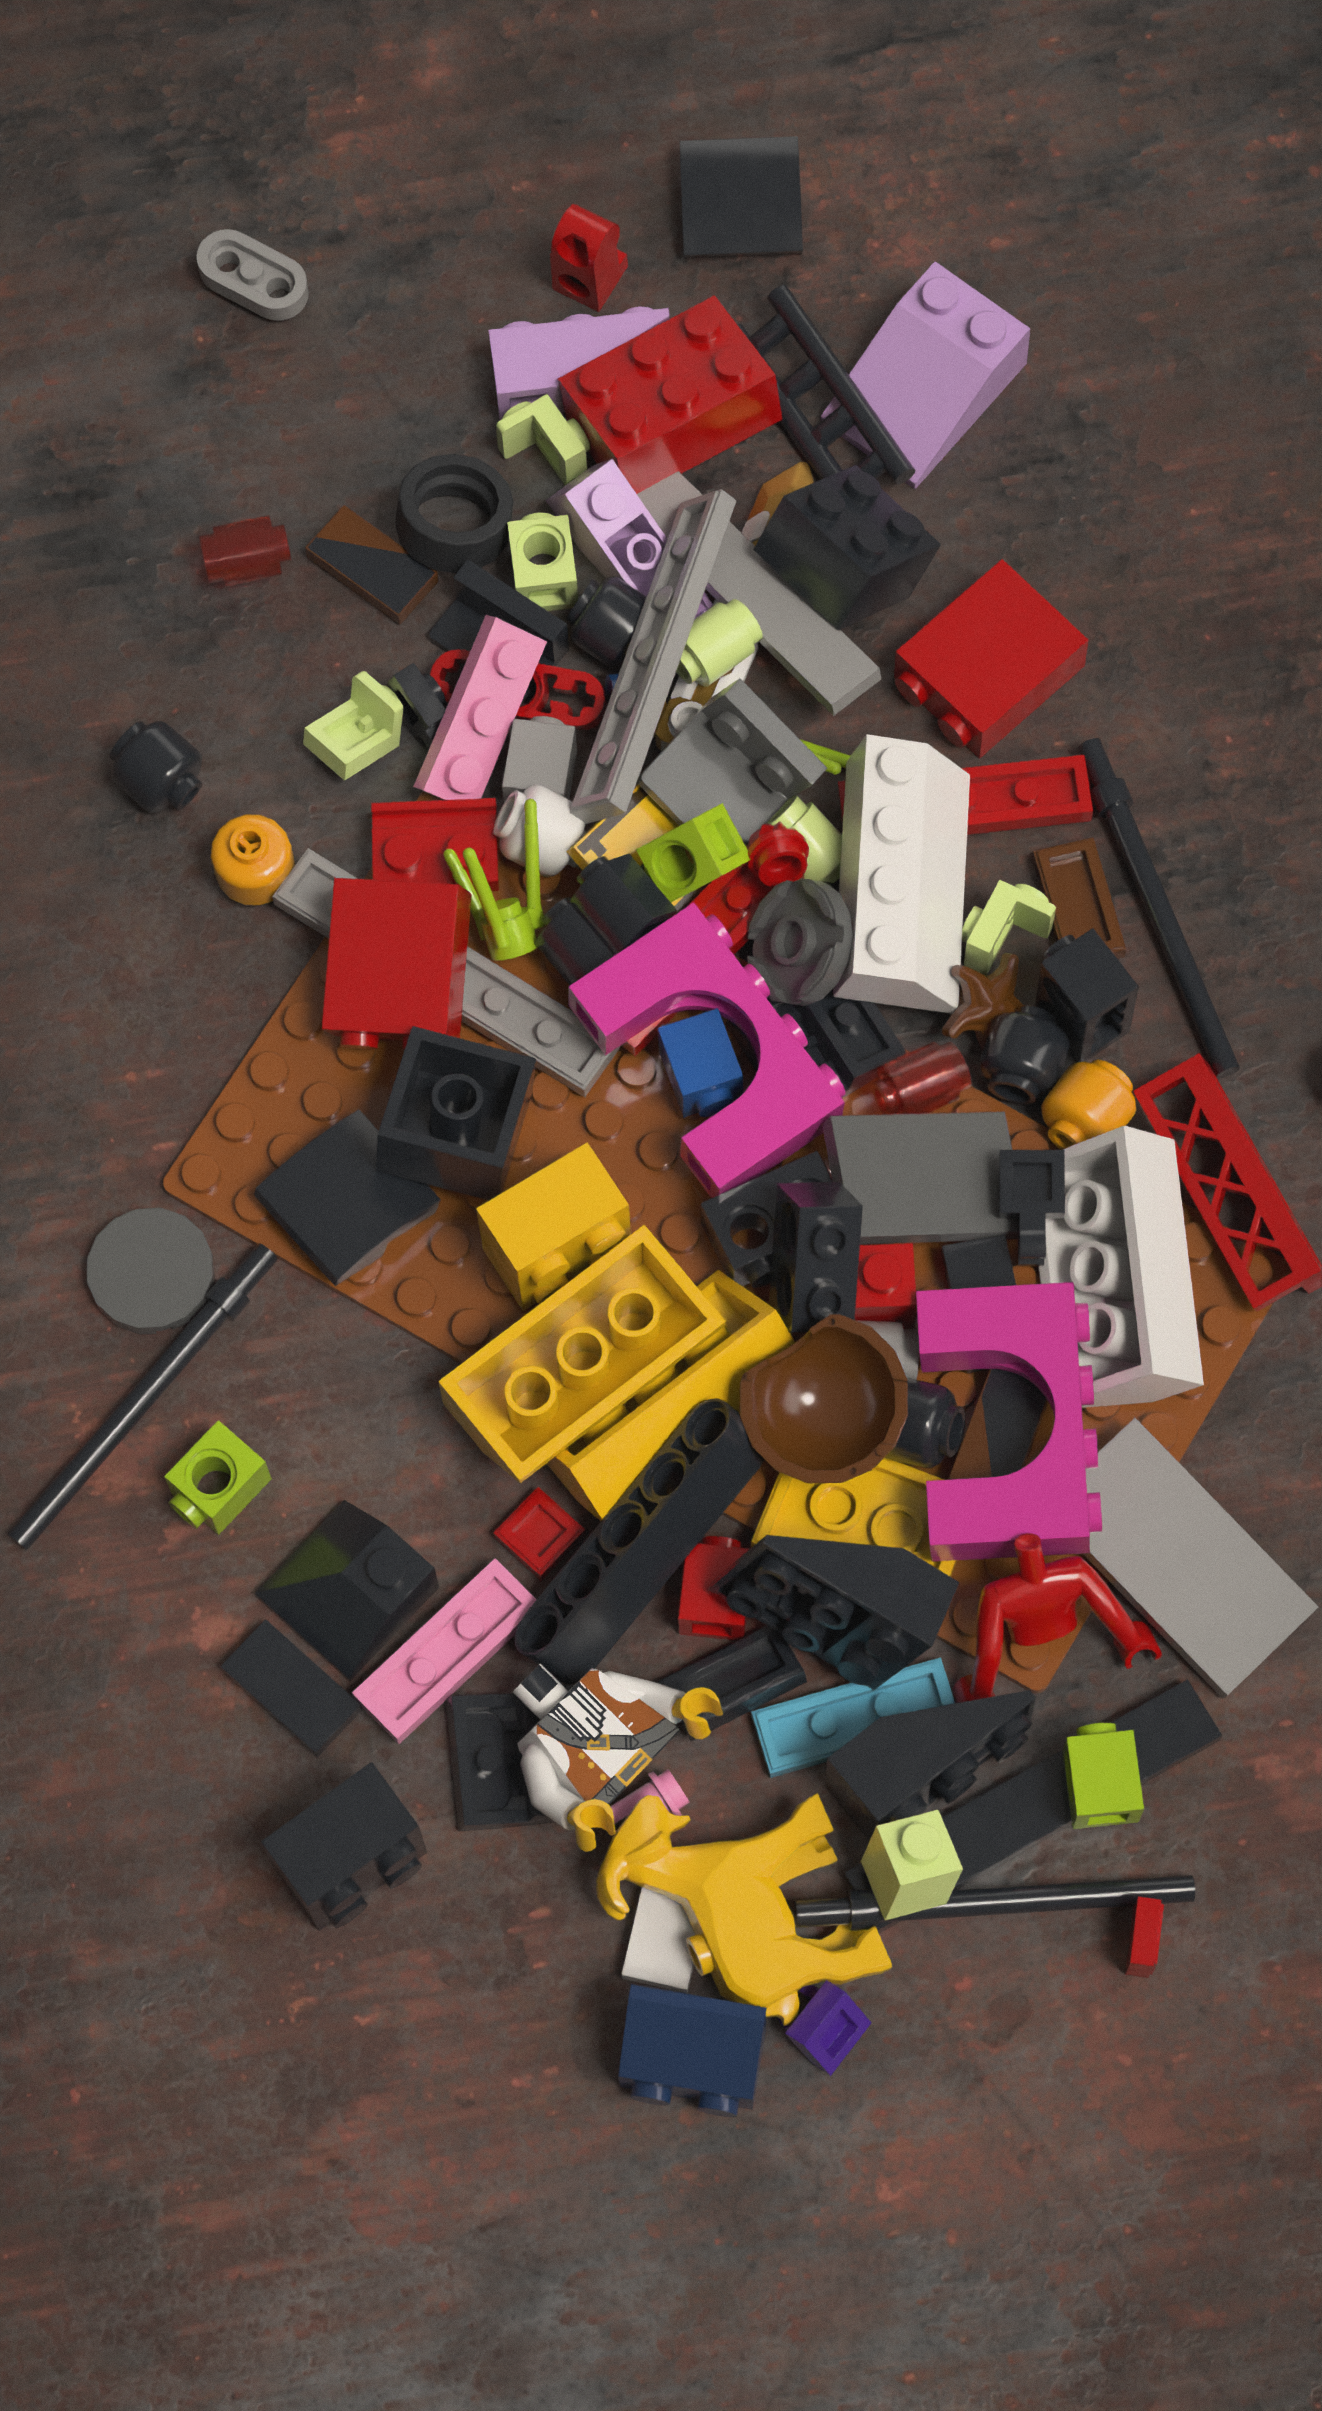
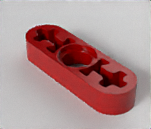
[430,649,609,730]

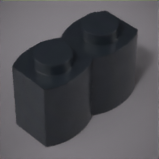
[535,854,677,985]

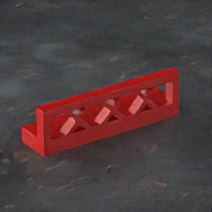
[1133,1053,1322,1312]

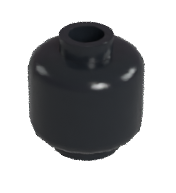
[565,576,646,668]
[109,721,203,813]
[979,1006,1070,1105]
[885,1378,965,1469]

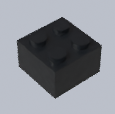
[753,465,941,630]
[375,1026,536,1201]
[261,1762,427,1931]

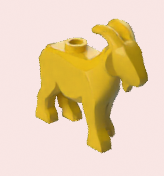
[596,1793,892,2026]

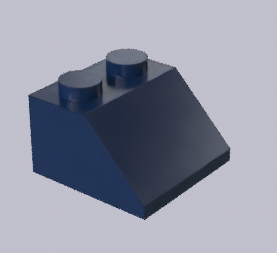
[618,1984,767,2117]

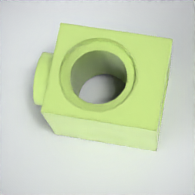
[507,513,578,611]

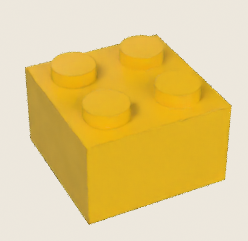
[476,1142,631,1311]

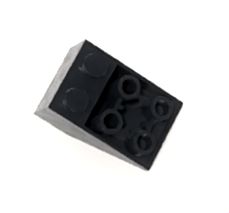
[708,1535,959,1690]
[825,1690,1036,1841]

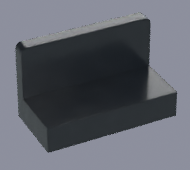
[429,560,569,703]

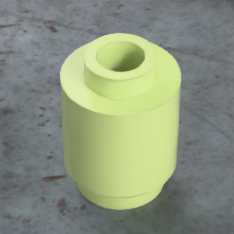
[676,599,763,687]
[766,795,842,883]

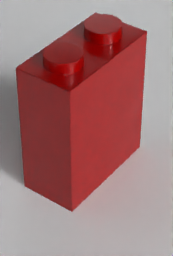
[894,559,1089,759]
[322,878,472,1051]

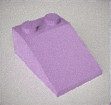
[821,262,1030,489]

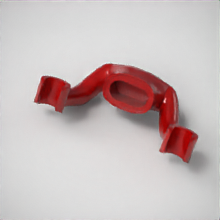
[952,1533,1162,1703]

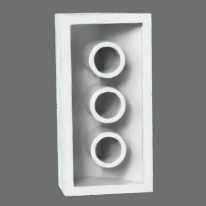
[833,734,970,1014]
[1039,1126,1204,1408]

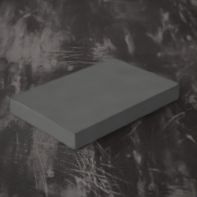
[822,1112,1018,1245]

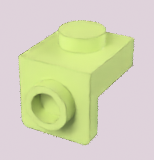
[496,394,591,486]
[303,671,403,781]
[962,880,1056,976]

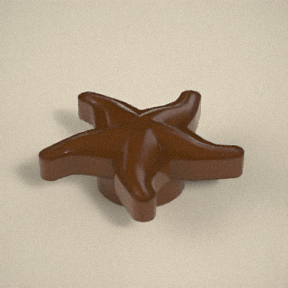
[942,953,1037,1051]

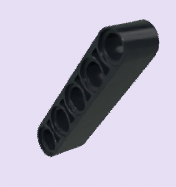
[515,1398,765,1684]

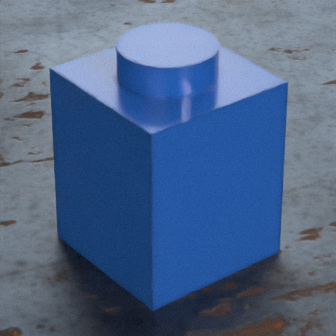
[658,1008,743,1118]

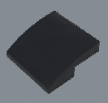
[679,136,803,259]
[726,989,907,1098]
[253,1109,441,1286]
[445,1684,575,1831]

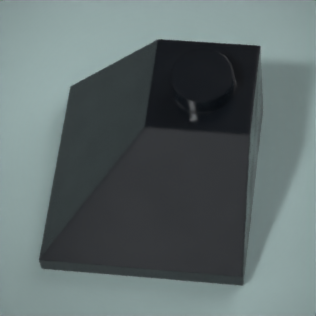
[255,1500,440,1682]

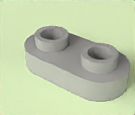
[197,229,309,321]

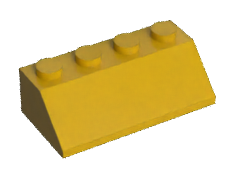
[438,1225,726,1483]
[546,1270,795,1521]

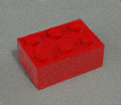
[558,295,783,494]

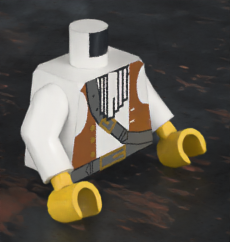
[513,1664,723,1852]

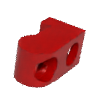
[550,204,628,312]

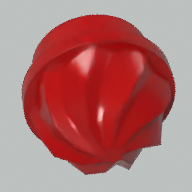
[747,821,809,887]

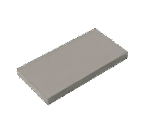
[1083,1418,1318,1699]

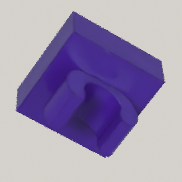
[778,1980,871,2076]

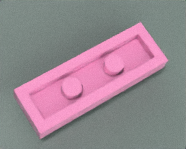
[413,615,547,800]
[352,1558,537,1744]

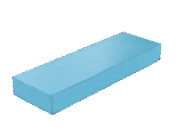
[751,1657,955,1778]

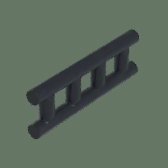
[737,285,916,485]

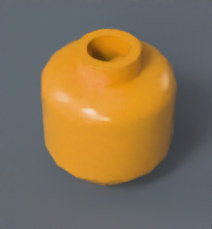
[211,814,295,906]
[1041,1059,1136,1150]

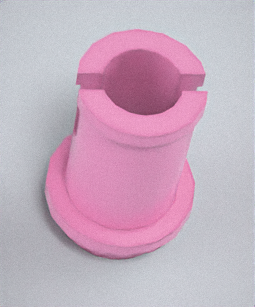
[610,1769,690,1832]

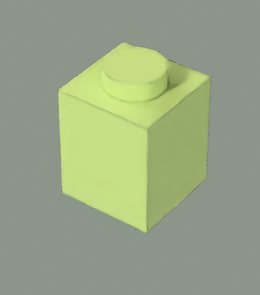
[861,1810,963,1920]

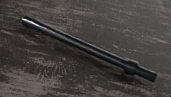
[1077,738,1240,1078]
[7,1243,278,1551]
[794,1875,1195,1931]

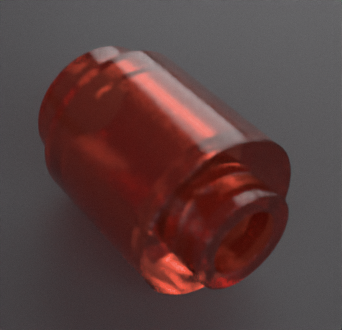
[199,515,292,587]
[871,1042,971,1115]

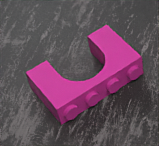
[569,902,846,1198]
[916,1282,1102,1562]

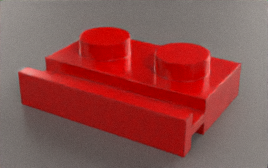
[371,798,499,891]

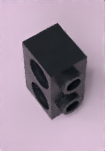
[1035,928,1139,1063]
[701,1151,833,1288]
[769,1182,863,1332]

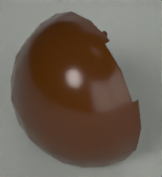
[740,1314,908,1483]

